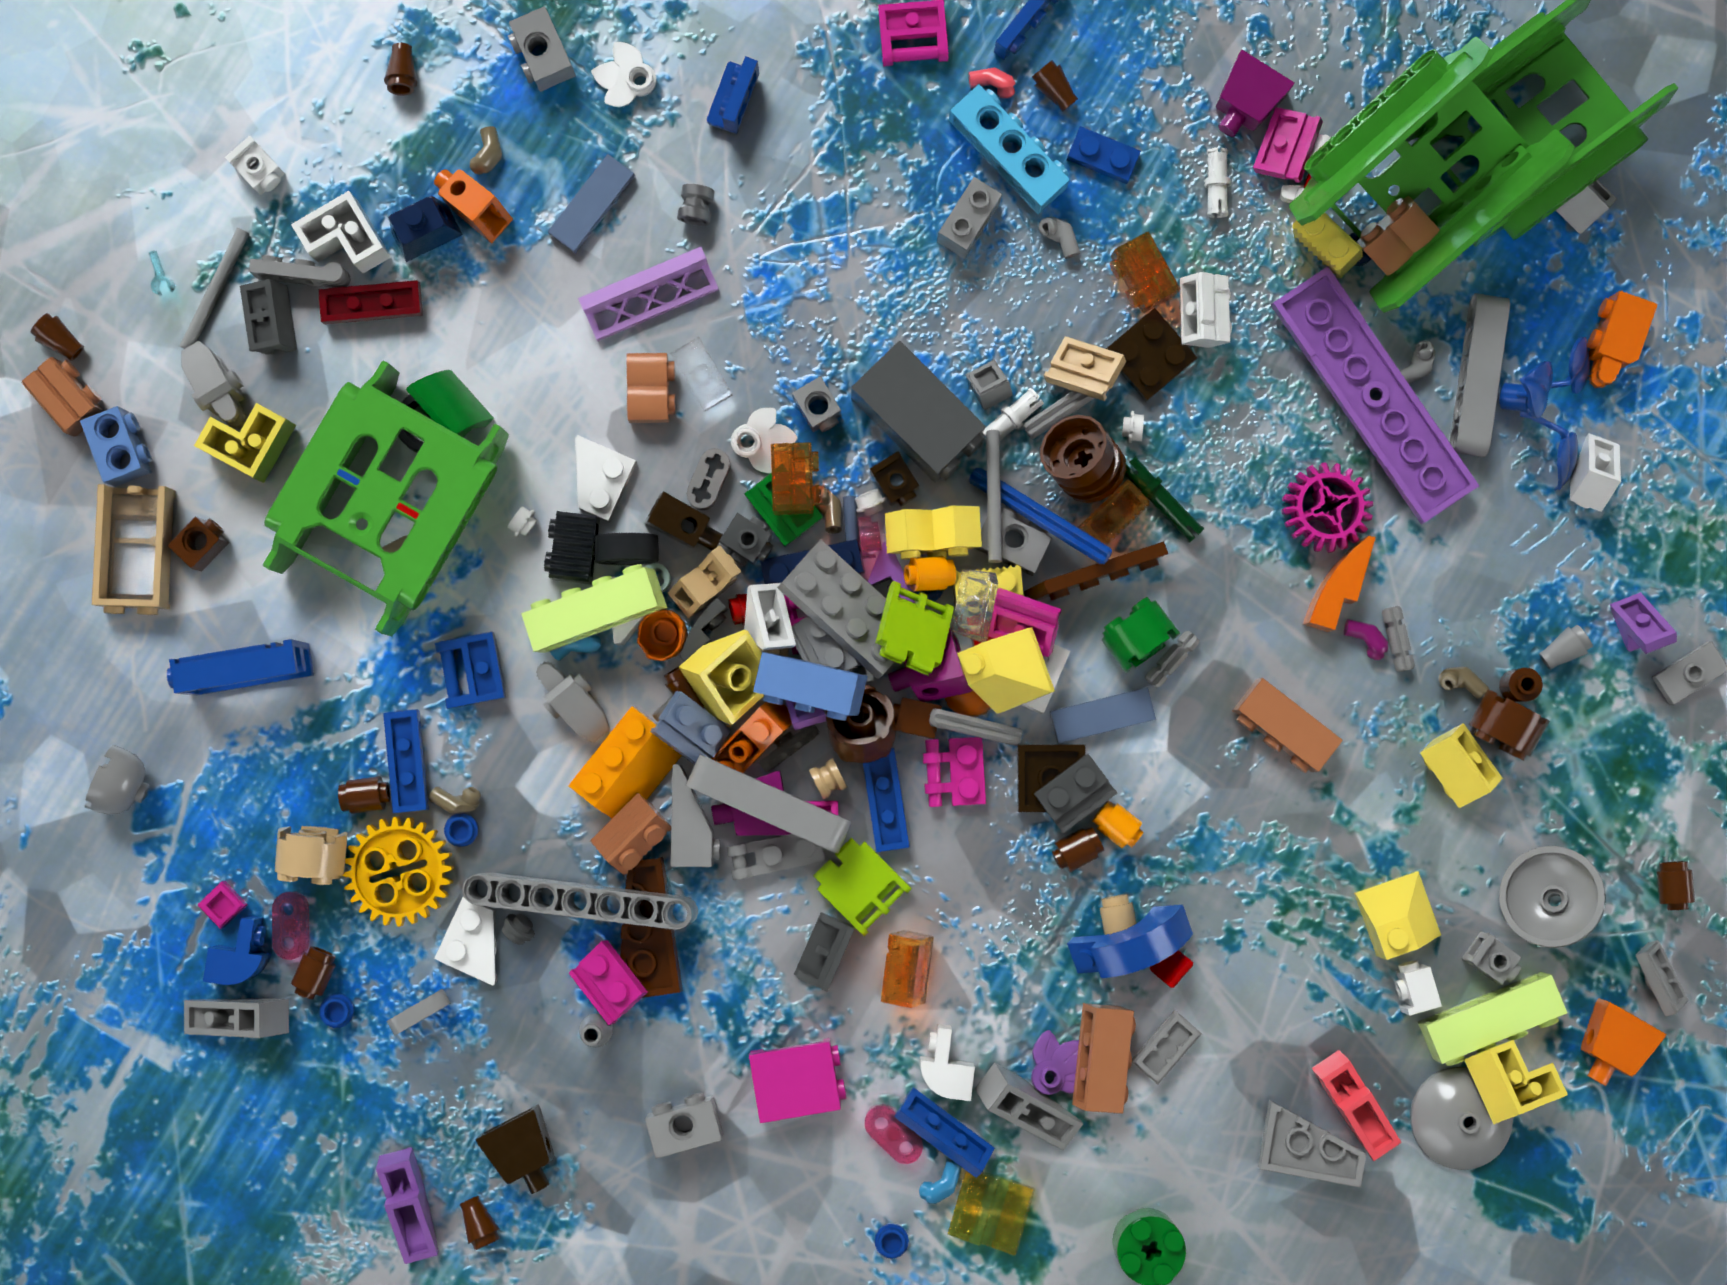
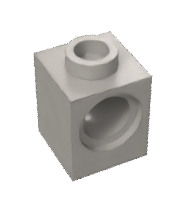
[792,376,841,432]

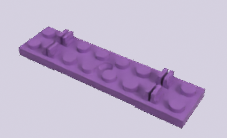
[1271,266,1479,524]

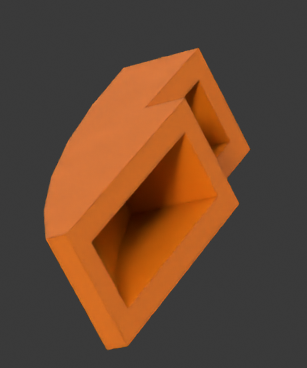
[1302,536,1376,632]

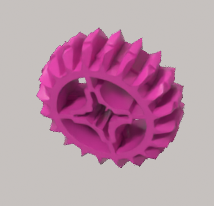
[1281,462,1373,553]

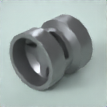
[677,184,715,226]

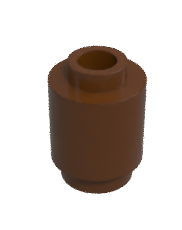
[1499,668,1543,702]
[338,776,391,814]
[1052,827,1104,873]
[1656,861,1695,910]
[291,946,336,1000]

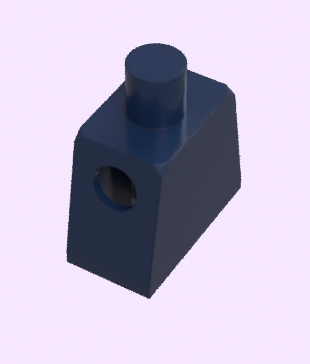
[388,196,463,262]

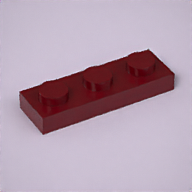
[318,280,423,325]

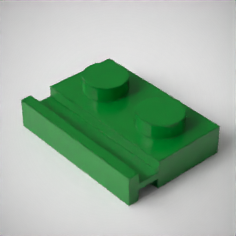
[744,464,823,547]

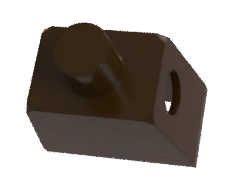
[644,491,723,551]
[475,1104,554,1194]

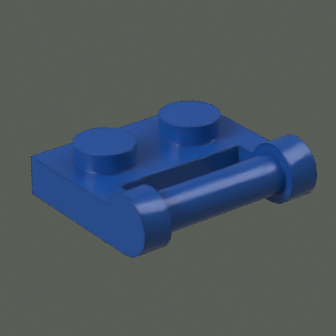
[435,632,506,709]

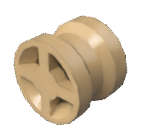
[809,758,848,799]

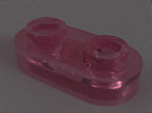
[857,516,882,559]
[272,891,309,960]
[864,1104,923,1164]

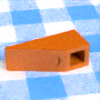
[711,702,792,773]

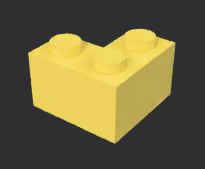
[194,403,296,483]
[885,505,982,560]
[1464,1040,1568,1124]

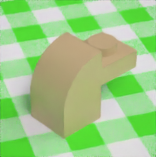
[668,546,741,619]

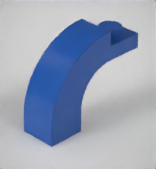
[1067,904,1193,978]

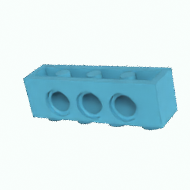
[949,84,1070,215]

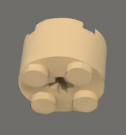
[275,826,348,885]

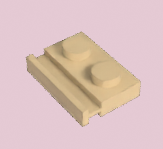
[1044,336,1126,401]

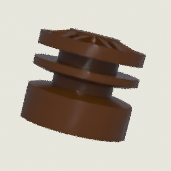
[1040,415,1126,503]

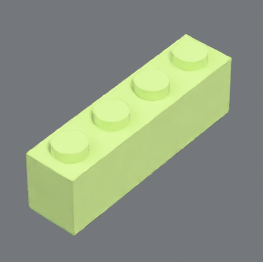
[521,564,667,653]
[1418,972,1568,1066]

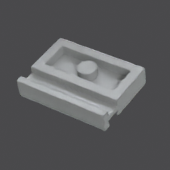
[792,616,862,671]

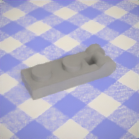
[248,255,351,288]
[726,834,825,880]

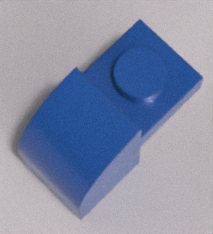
[203,916,271,985]

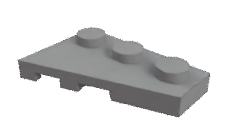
[1258,1100,1366,1187]

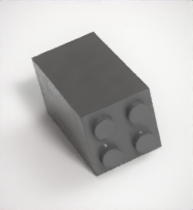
[851,340,986,483]

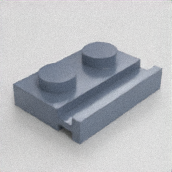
[650,691,731,765]

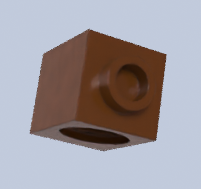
[167,516,229,572]
[893,697,942,739]

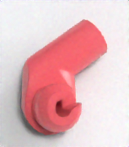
[968,67,1016,98]

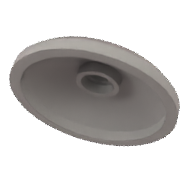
[1499,846,1606,948]
[1410,1067,1513,1170]

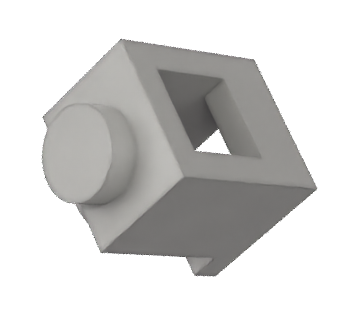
[1462,931,1522,985]

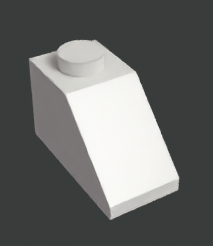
[1570,433,1621,512]

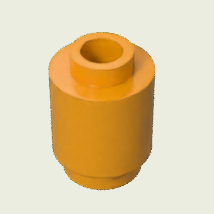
[904,556,956,592]
[1092,800,1144,849]

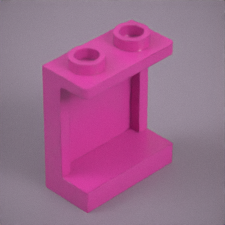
[749,1038,846,1123]

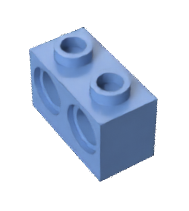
[80,406,152,487]

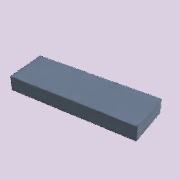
[548,154,635,254]
[1050,687,1156,744]

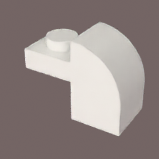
[920,1024,975,1101]

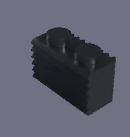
[544,511,600,584]

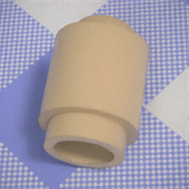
[1099,894,1137,935]

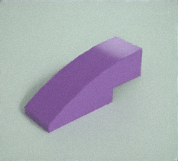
[376,1147,439,1264]

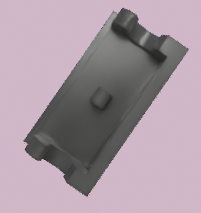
[240,279,297,355]
[794,912,855,992]

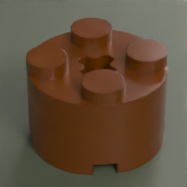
[826,685,896,763]
[1468,689,1550,761]

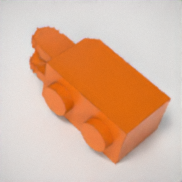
[1587,291,1658,388]

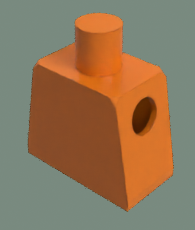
[434,169,513,244]
[1581,998,1666,1086]

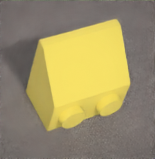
[679,630,764,725]

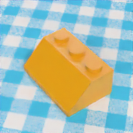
[568,706,682,818]

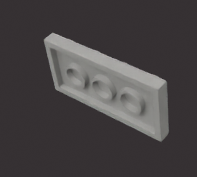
[777,539,894,679]

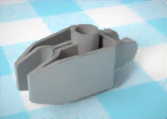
[181,341,247,429]
[536,661,610,743]

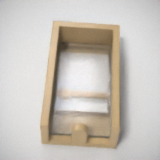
[92,484,176,615]

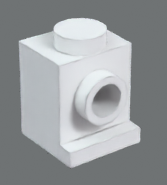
[225,136,285,195]
[1395,960,1442,1016]

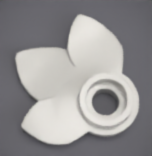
[591,42,657,107]
[731,407,797,474]

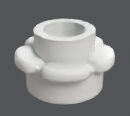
[1122,411,1144,444]
[855,488,887,516]
[507,506,537,537]

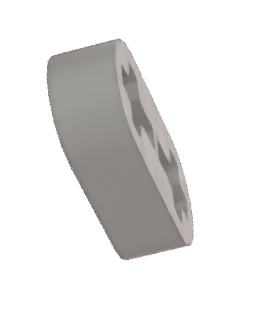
[686,448,731,511]
[387,989,451,1036]

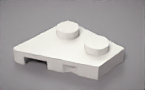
[575,435,637,522]
[434,897,497,986]

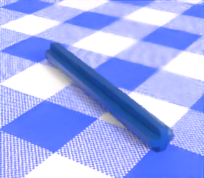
[969,468,1112,564]

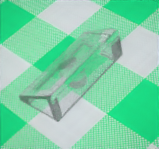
[951,569,998,642]

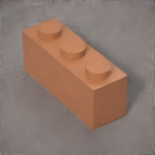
[1232,678,1343,773]
[1072,1003,1136,1114]

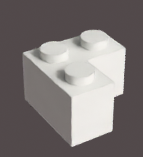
[291,191,391,274]

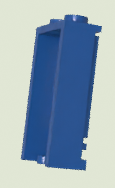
[167,639,314,696]

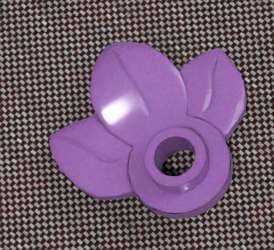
[1031,1030,1079,1095]

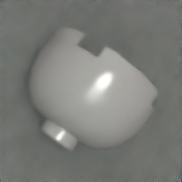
[85,745,149,815]

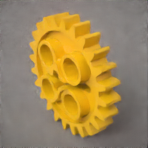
[342,816,455,927]

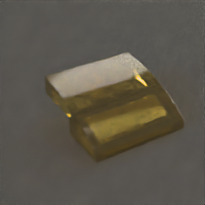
[948,1171,1035,1255]

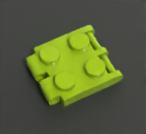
[875,581,954,676]
[813,837,912,937]

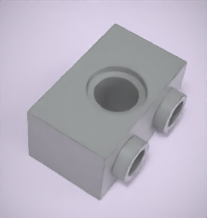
[508,6,576,92]
[937,177,1002,259]
[974,507,1052,576]
[645,1093,724,1159]

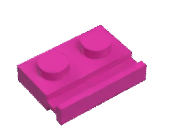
[1253,107,1323,183]
[986,588,1062,657]
[569,940,648,1025]

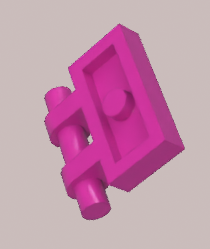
[923,737,986,807]

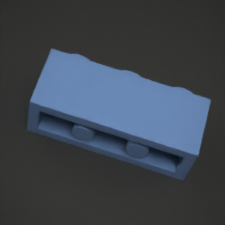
[753,652,868,721]

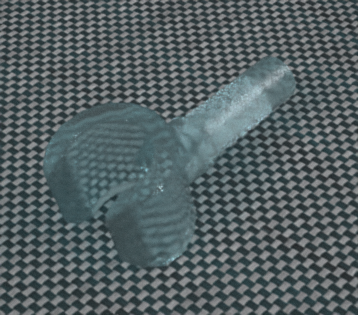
[149,250,175,296]

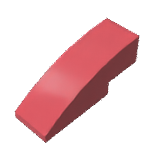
[1311,1050,1402,1161]

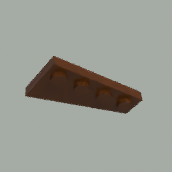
[1024,541,1168,601]
[620,857,683,998]

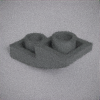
[680,597,728,662]

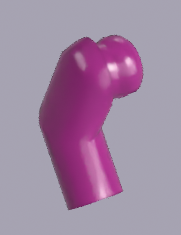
[1343,619,1388,660]

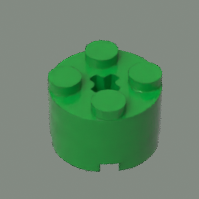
[1101,597,1180,673]
[1112,1208,1186,1285]

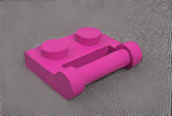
[878,0,948,67]

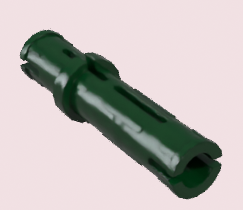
[1125,456,1205,543]

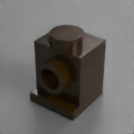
[870,451,920,507]

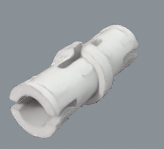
[1204,147,1231,218]
[982,388,1044,441]

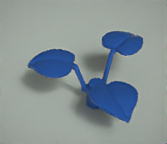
[1499,337,1590,490]

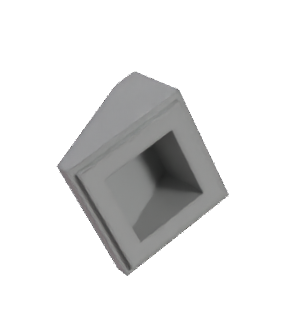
[965,359,1012,410]

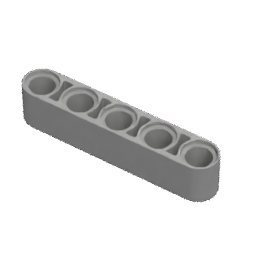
[1450,293,1510,457]
[686,754,852,854]

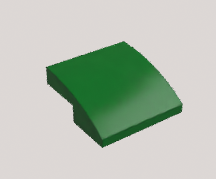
[406,370,494,438]

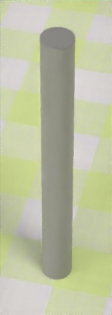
[179,228,249,349]
[986,430,1002,563]

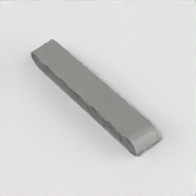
[462,872,698,930]

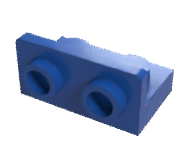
[707,56,759,134]

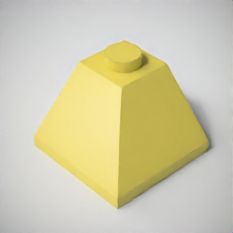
[957,627,1055,714]
[1354,871,1441,960]

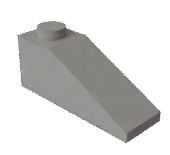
[671,765,720,867]
[184,998,289,1038]
[975,1062,1083,1150]

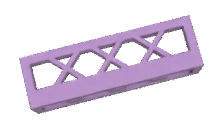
[578,247,719,341]

